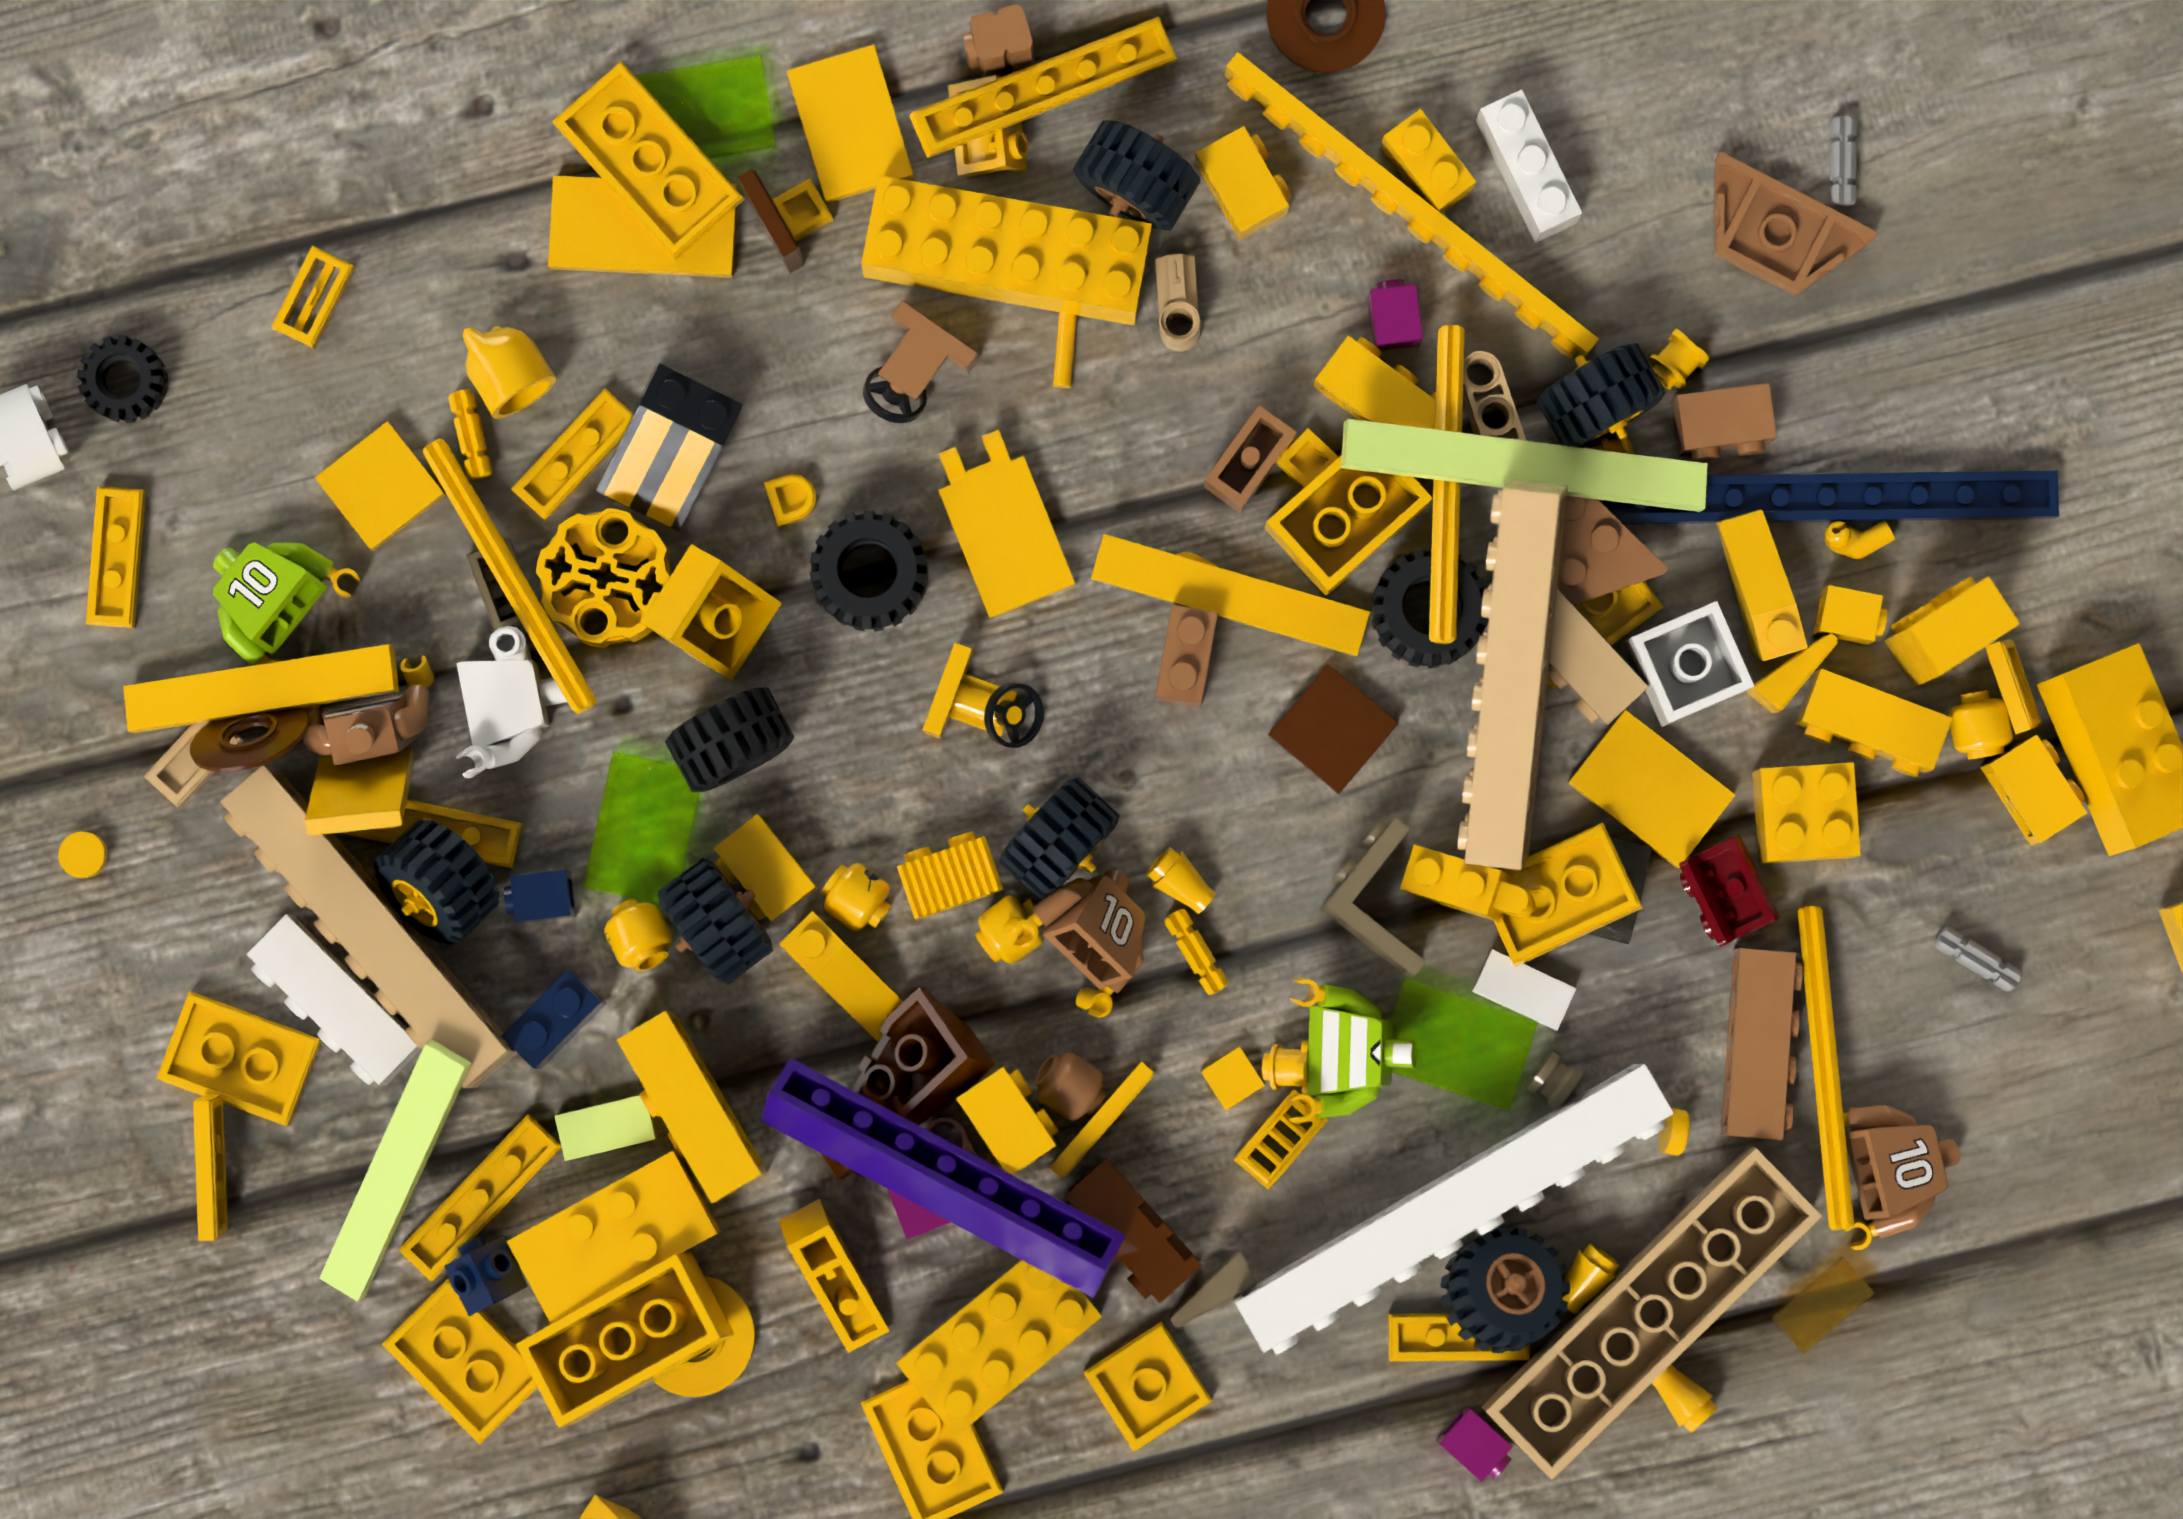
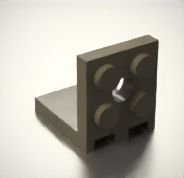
[1321,817,1426,978]

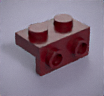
[1679,834,1780,947]

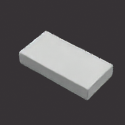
[1471,949,1577,1031]

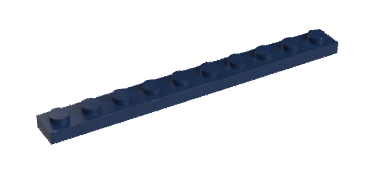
[1599,470,2059,525]

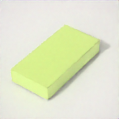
[554,1095,657,1161]

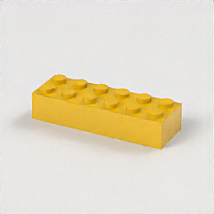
[861,175,1152,326]

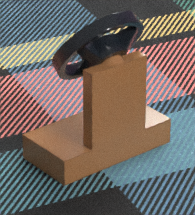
[863,300,979,423]

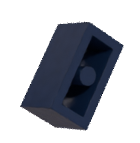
[501,970,607,1069]

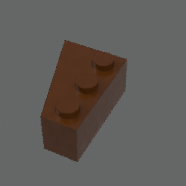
[1065,1157,1202,1304]

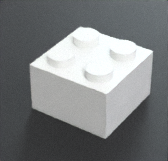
[1625,601,1755,727]

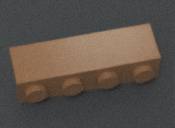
[1720,948,1803,1140]

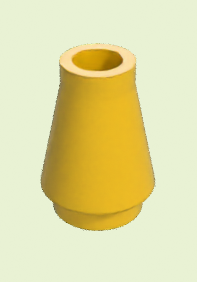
[1146,847,1216,914]
[1562,1242,1620,1314]
[1652,1364,1718,1433]

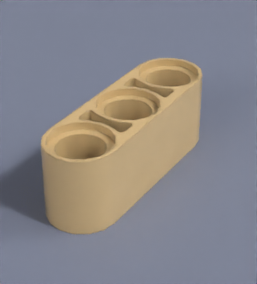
[1463,351,1527,441]

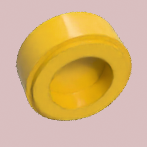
[58,831,108,878]
[1659,1107,1690,1156]

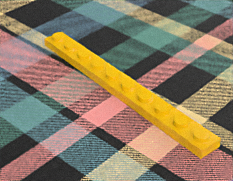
[1225,52,1599,359]

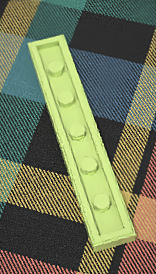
[319,1040,472,1302]

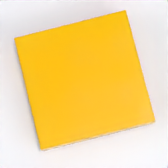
[315,421,446,552]
[1083,1321,1212,1452]

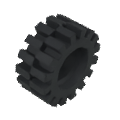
[77,335,168,423]

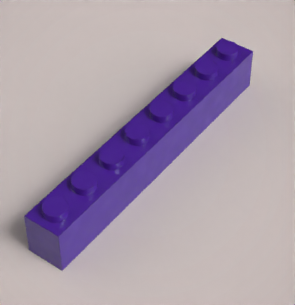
[761,1058,1125,1298]

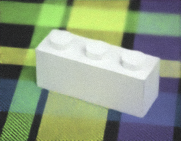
[1475,89,1582,243]

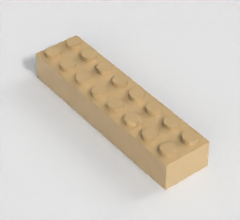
[1458,480,1568,870]
[220,765,517,1088]
[1481,1147,1822,1480]

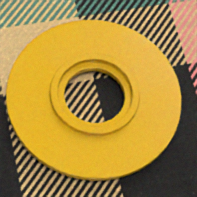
[653,1276,755,1397]

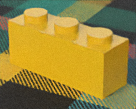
[1313,335,1436,429]
[1795,668,1953,777]

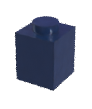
[504,869,576,923]

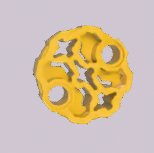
[536,508,672,648]

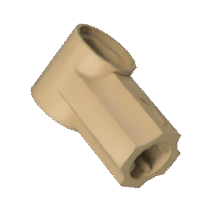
[1155,254,1201,352]

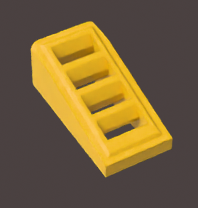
[1746,633,1838,714]
[1233,1089,1329,1191]

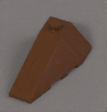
[821,987,995,1180]

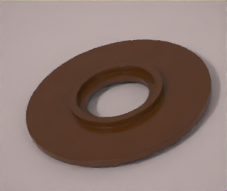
[1266,0,1386,73]
[190,707,309,772]

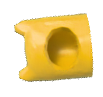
[463,326,556,419]

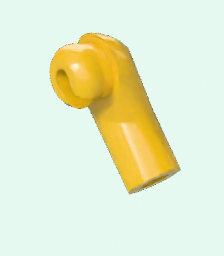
[1824,520,1895,560]

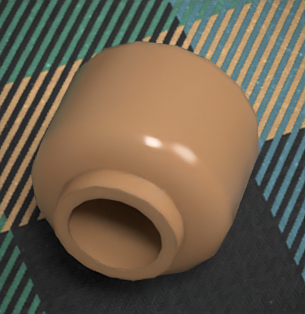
[1034,1052,1106,1121]

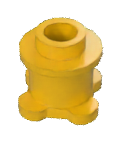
[1649,329,1709,390]
[1262,1040,1311,1096]

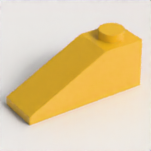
[1716,509,1808,661]
[779,911,904,1042]
[778,1199,890,1353]

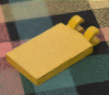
[938,430,1075,619]

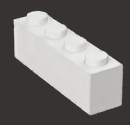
[246,914,421,1085]

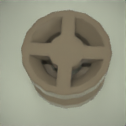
[1525,1050,1583,1110]

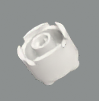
[0,384,72,491]

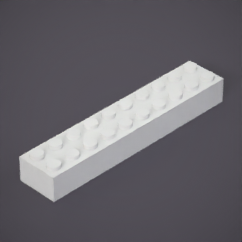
[1233,1064,1674,1355]

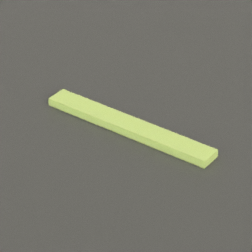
[1341,419,1708,512]

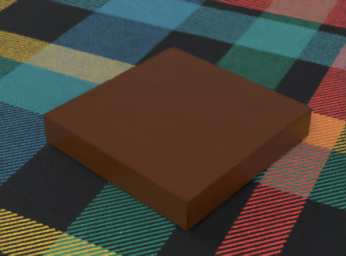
[738,169,805,274]
[1268,664,1399,795]

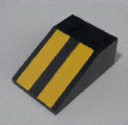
[595,363,743,532]

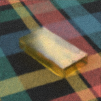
[1771,1257,1874,1354]

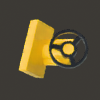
[922,643,1044,748]

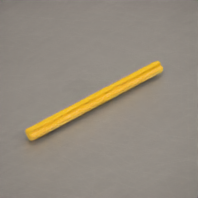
[1429,324,1465,644]
[423,439,596,714]
[1797,906,1854,1230]

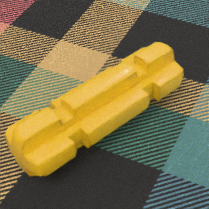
[448,389,493,480]
[1164,909,1228,995]

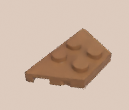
[1714,151,1878,297]
[1557,496,1669,606]

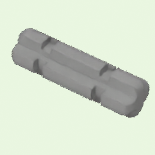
[1829,116,1857,208]
[1934,927,2022,992]

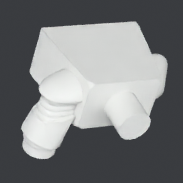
[456,626,567,778]

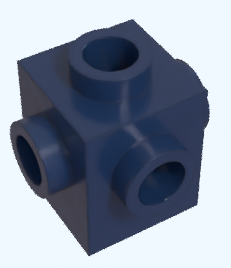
[444,1236,528,1316]

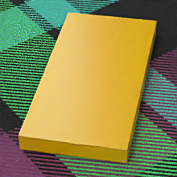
[552,61,744,260]
[548,176,738,278]

